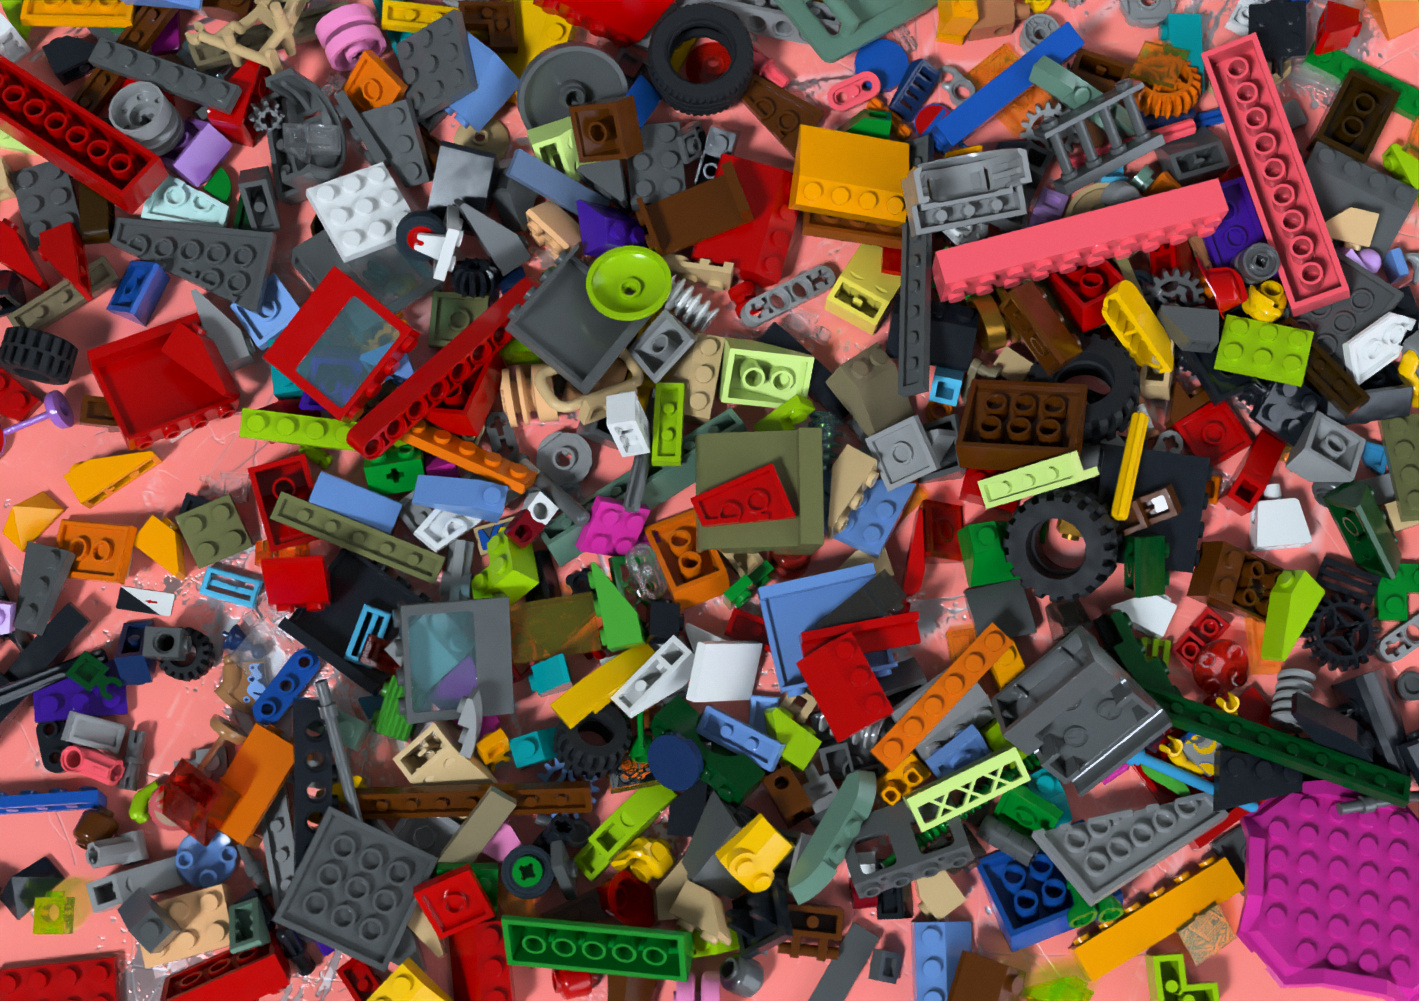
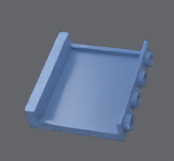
[757,562,898,698]

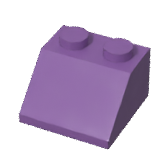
[159,117,233,187]

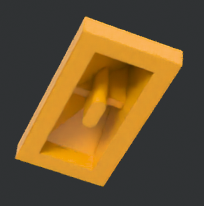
[2,491,65,552]

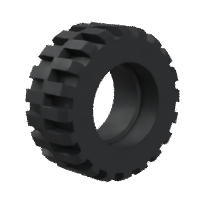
[1028,333,1140,447]
[1003,486,1123,602]

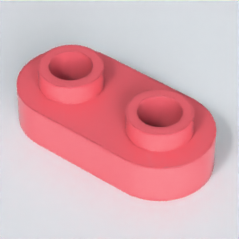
[827,71,881,112]

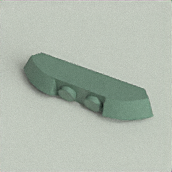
[1029,55,1135,140]
[788,770,876,905]

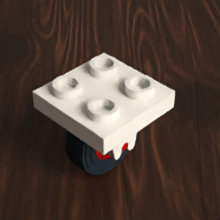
[396,205,463,281]

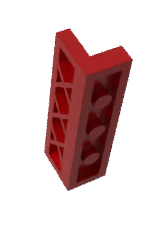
[799,611,921,658]

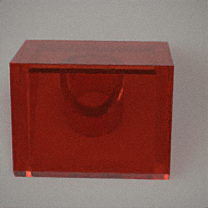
[918,499,964,564]

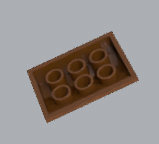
[955,379,1088,471]

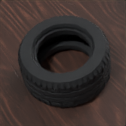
[648,3,754,116]

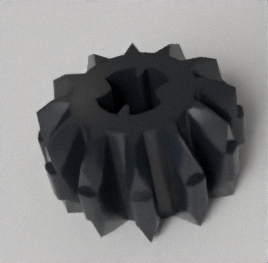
[451,257,499,299]

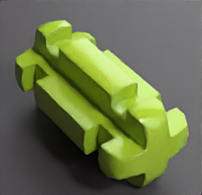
[299,445,334,470]

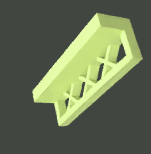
[977,451,1099,509]
[902,745,1031,832]

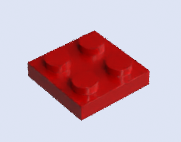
[1172,402,1253,468]
[413,863,495,939]

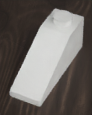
[611,634,695,718]

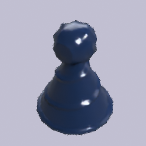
[222,624,266,659]

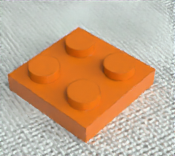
[342,50,408,113]

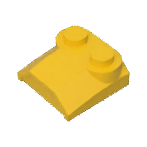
[715,813,796,893]

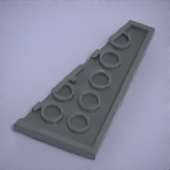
[110,217,278,316]

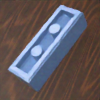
[309,470,403,534]

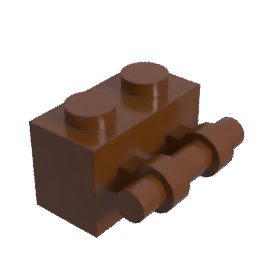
[778,901,844,962]

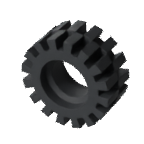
[157,627,215,682]

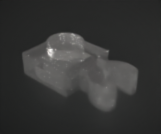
[198,472,251,504]

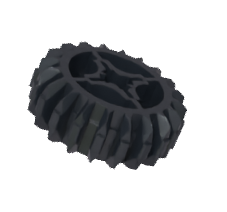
[1299,593,1380,672]

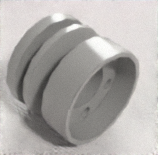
[109,81,185,156]

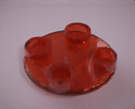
[1192,639,1248,695]

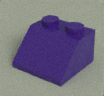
[576,200,646,257]

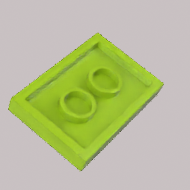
[1214,314,1314,387]

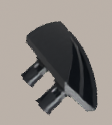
[1331,668,1411,777]

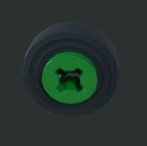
[501,844,555,900]

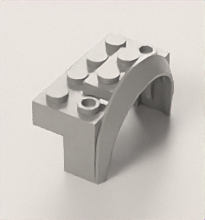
[901,148,1032,237]

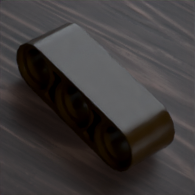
[79,181,115,245]

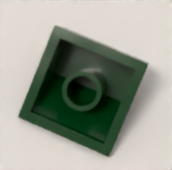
[1123,533,1170,598]

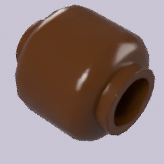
[73,806,119,851]

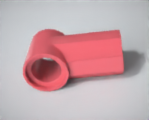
[60,745,125,786]

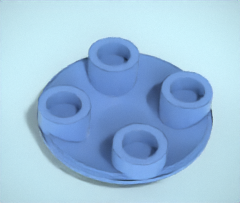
[175,827,237,888]

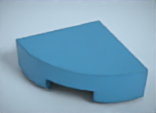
[1361,441,1387,476]

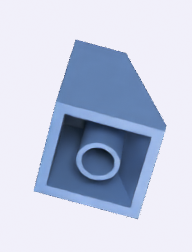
[443,31,520,133]

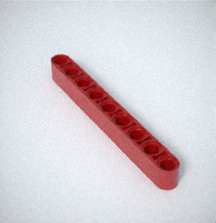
[346,276,542,460]

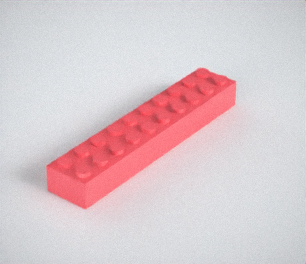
[1201,32,1350,317]
[931,178,1229,303]

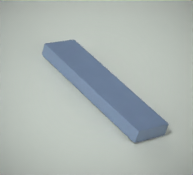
[506,148,610,216]

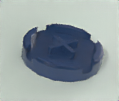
[647,731,704,791]

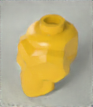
[1242,281,1287,323]
[610,836,674,883]

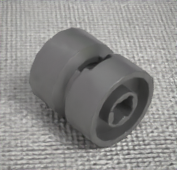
[1230,243,1280,287]

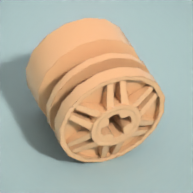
[500,363,560,428]

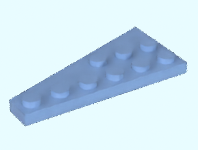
[823,472,916,559]

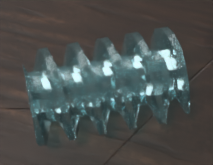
[808,411,844,472]

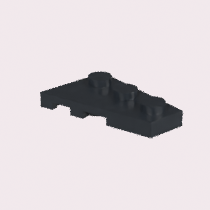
[1213,751,1303,812]

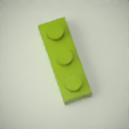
[651,383,685,466]

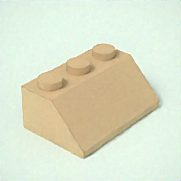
[661,332,725,426]

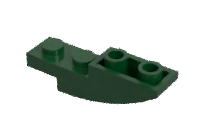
[1102,609,1182,696]

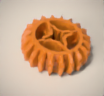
[1128,53,1202,120]

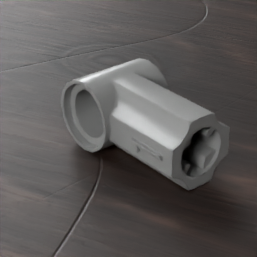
[85,830,149,869]

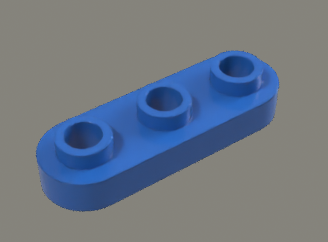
[253,648,320,726]

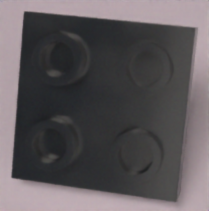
[725,878,794,960]

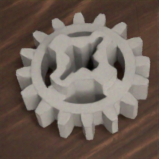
[1020,100,1079,162]

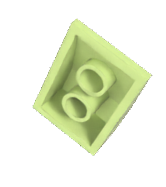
[717,337,815,408]

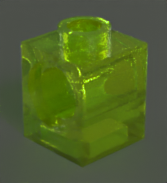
[33,891,75,934]

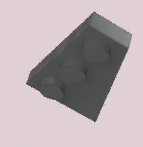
[358,99,434,188]
[14,541,76,636]

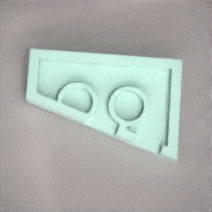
[141,174,231,228]

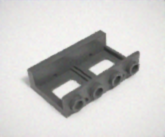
[845,792,974,899]

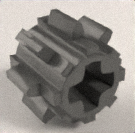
[247,97,285,135]

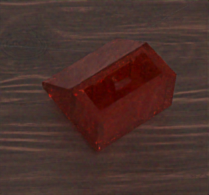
[162,758,242,847]

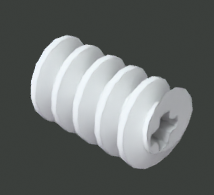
[665,274,720,333]

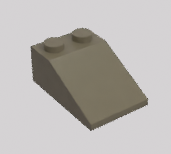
[825,342,915,437]

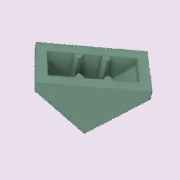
[229,897,272,954]

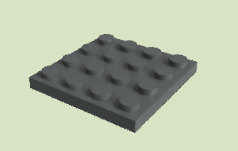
[1273,249,1404,370]
[272,806,439,972]

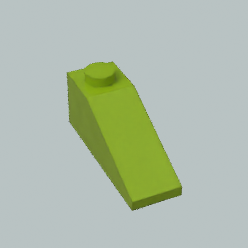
[1260,570,1326,662]

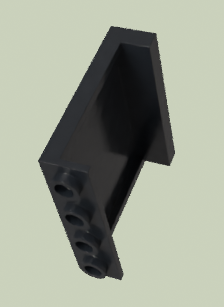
[1084,443,1213,573]
[278,548,435,697]

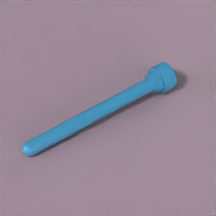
[1125,749,1258,813]

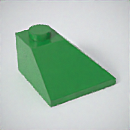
[957,521,1021,588]

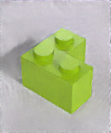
[471,527,539,608]
[1144,953,1220,1001]

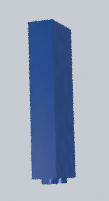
[928,21,1085,156]

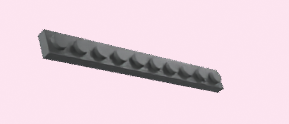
[898,135,934,397]

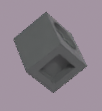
[142,626,192,661]

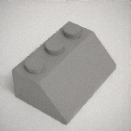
[891,667,996,767]

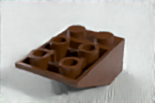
[1055,48,1132,148]
[1187,541,1285,623]

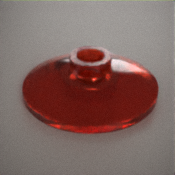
[686,42,731,83]

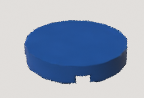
[854,39,909,93]

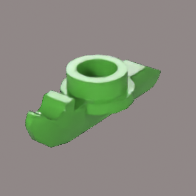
[1141,764,1191,797]

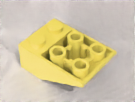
[824,244,901,336]

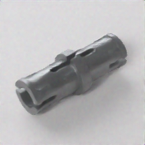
[118,730,149,791]

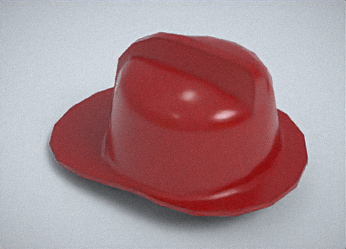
[1196,256,1248,320]
[596,871,655,928]

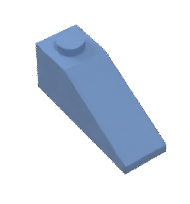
[412,474,508,523]

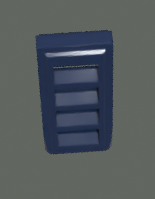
[888,58,941,122]

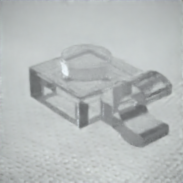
[780,307,831,346]
[242,592,297,629]

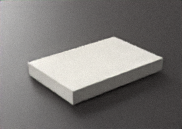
[686,641,763,702]

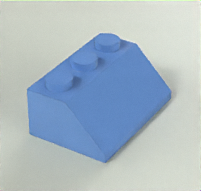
[911,921,972,1001]

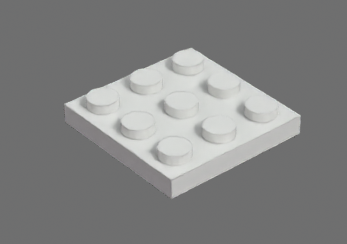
[306,162,412,263]

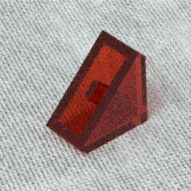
[358,634,413,681]

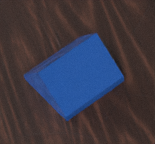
[106,260,171,327]

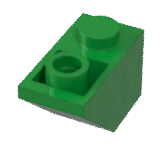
[836,109,892,140]

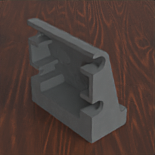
[991,625,1173,797]

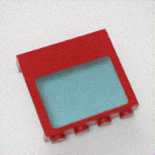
[263,266,421,424]

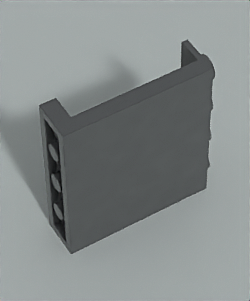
[505,244,652,395]

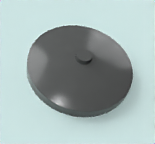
[517,41,628,130]

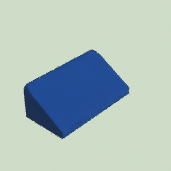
[625,75,661,130]

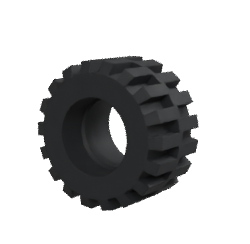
[0,326,79,385]
[553,702,632,780]

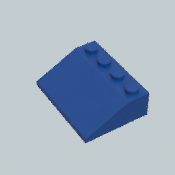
[974,819,1123,953]

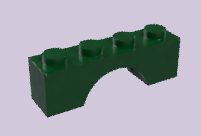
[649,695,766,808]

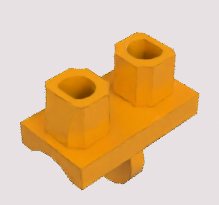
[876,751,932,806]

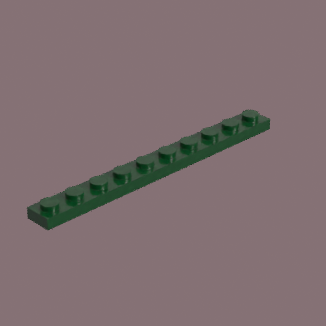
[1135,680,1411,808]

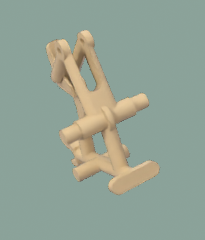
[185,0,311,75]

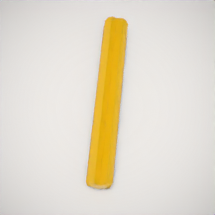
[1110,412,1149,521]

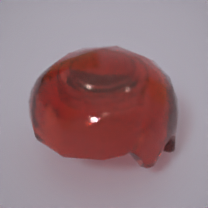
[768,551,812,579]

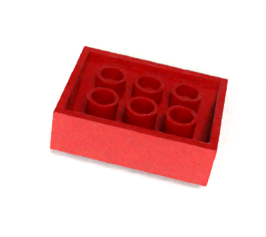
[533,0,675,48]
[691,153,799,289]

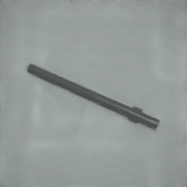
[315,679,364,822]

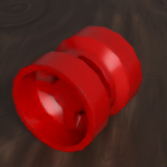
[728,281,764,319]

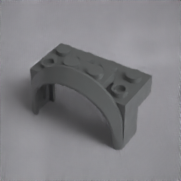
[261,68,347,206]

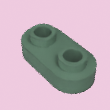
[1128,165,1154,193]

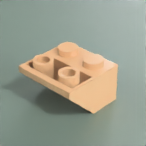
[525,200,584,261]

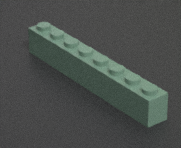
[539,407,748,567]

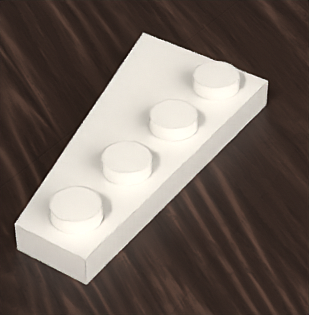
[413,449,532,553]

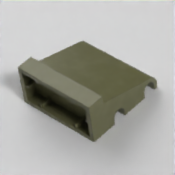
[695,427,824,555]

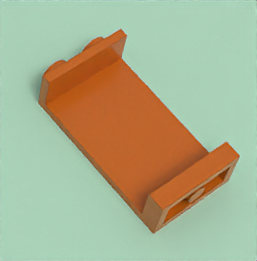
[198,723,313,850]

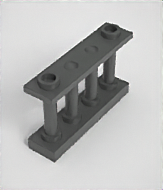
[1033,78,1166,195]

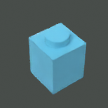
[928,366,964,407]

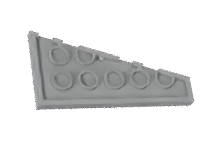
[1031,792,1229,907]

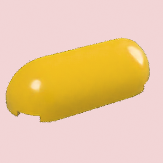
[1102,280,1174,373]

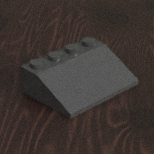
[1303,141,1419,262]

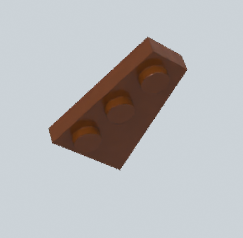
[739,73,824,158]

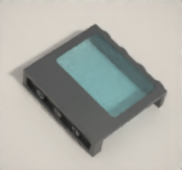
[291,229,444,345]
[393,592,514,724]

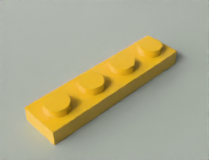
[381,0,488,41]

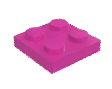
[575,495,651,557]

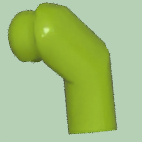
[129,780,160,824]

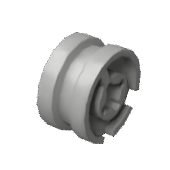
[1019,14,1060,53]

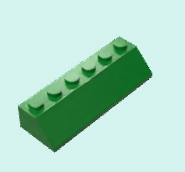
[501,915,694,982]

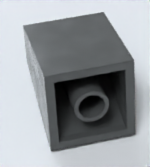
[682,790,758,900]

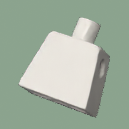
[1249,484,1312,552]

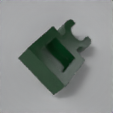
[65,651,123,701]

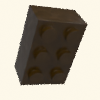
[1305,68,1401,164]

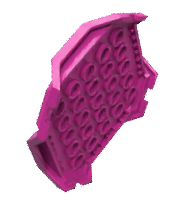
[1236,780,1419,1001]

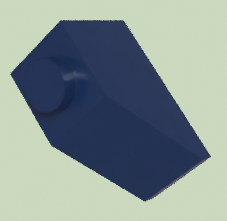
[114,619,157,686]

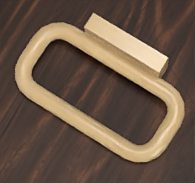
[534,348,644,425]

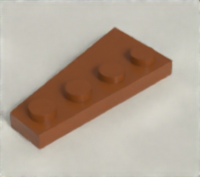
[802,211,902,249]

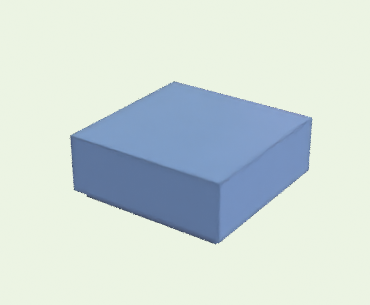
[1382,247,1409,284]

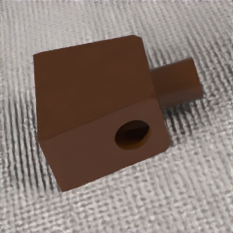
[761,763,814,829]

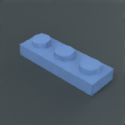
[696,705,786,772]

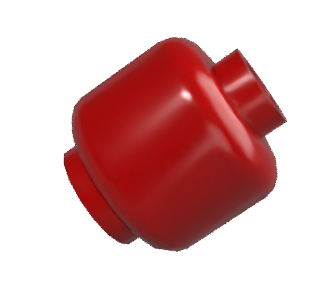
[551,969,598,1000]

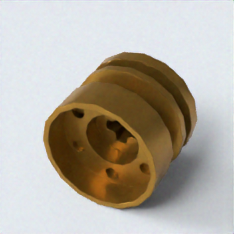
[966,285,1021,353]

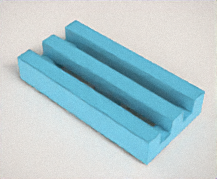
[199,566,265,610]
[343,604,392,669]

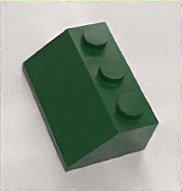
[1323,480,1402,580]

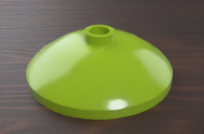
[586,245,672,321]

